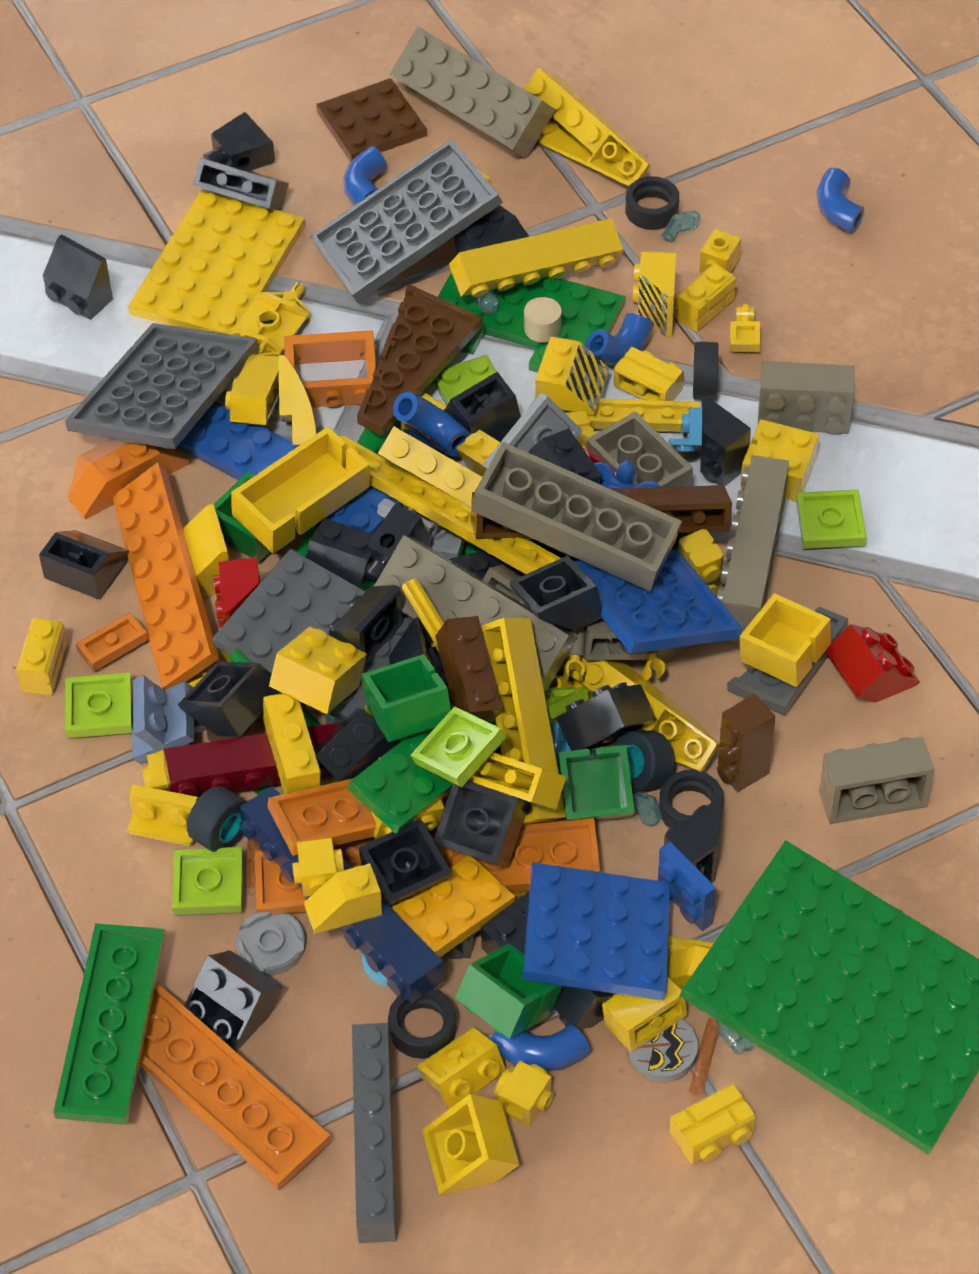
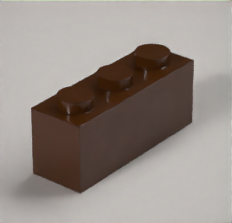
[435,616,503,724]
[717,693,776,793]

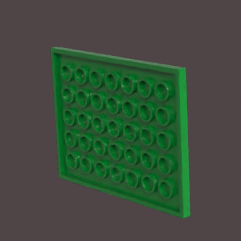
[679,840,979,1155]

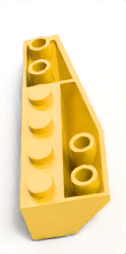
[524,67,651,186]
[548,656,720,772]

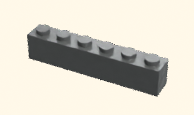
[352,1023,396,1243]

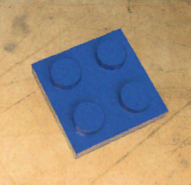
[658,842,716,932]

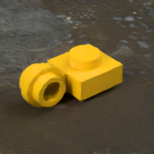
[730,303,760,352]

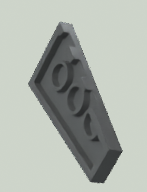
[727,607,848,716]

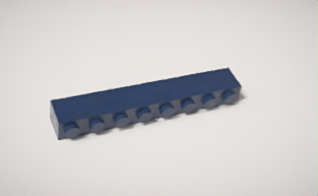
[239,786,444,1004]

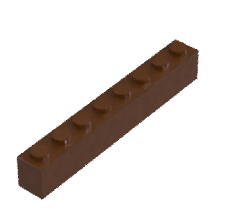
[471,485,732,539]

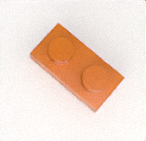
[75,612,149,672]

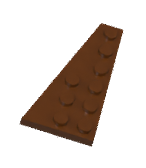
[357,284,483,436]

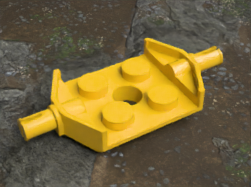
[229,282,311,376]

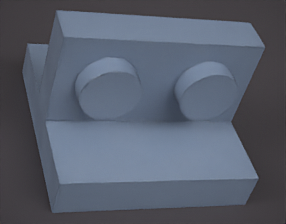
[132,675,194,764]

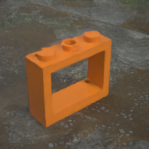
[284,330,376,408]

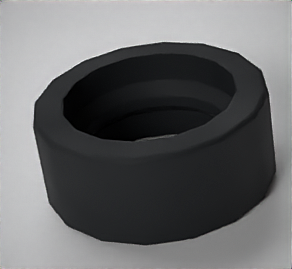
[625,176,679,230]
[693,342,719,399]
[659,770,724,828]
[388,989,456,1059]

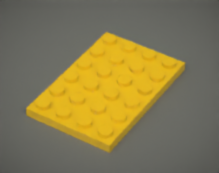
[128,190,306,334]

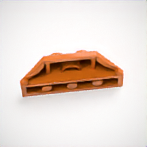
[68,439,190,520]

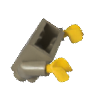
[563,618,665,682]

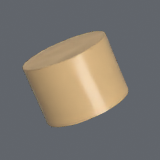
[524,297,561,342]

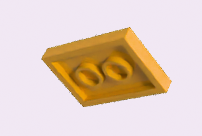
[392,855,515,958]

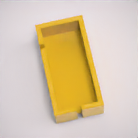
[231,426,370,554]

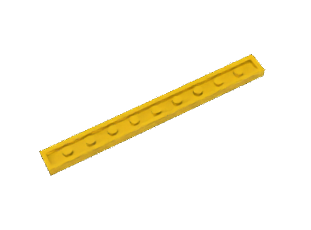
[340,435,560,574]

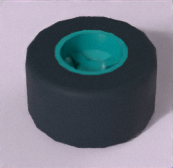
[613,730,675,791]
[187,786,246,852]

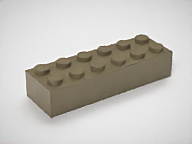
[390,26,556,158]
[471,441,682,591]
[717,455,789,644]
[374,535,578,694]

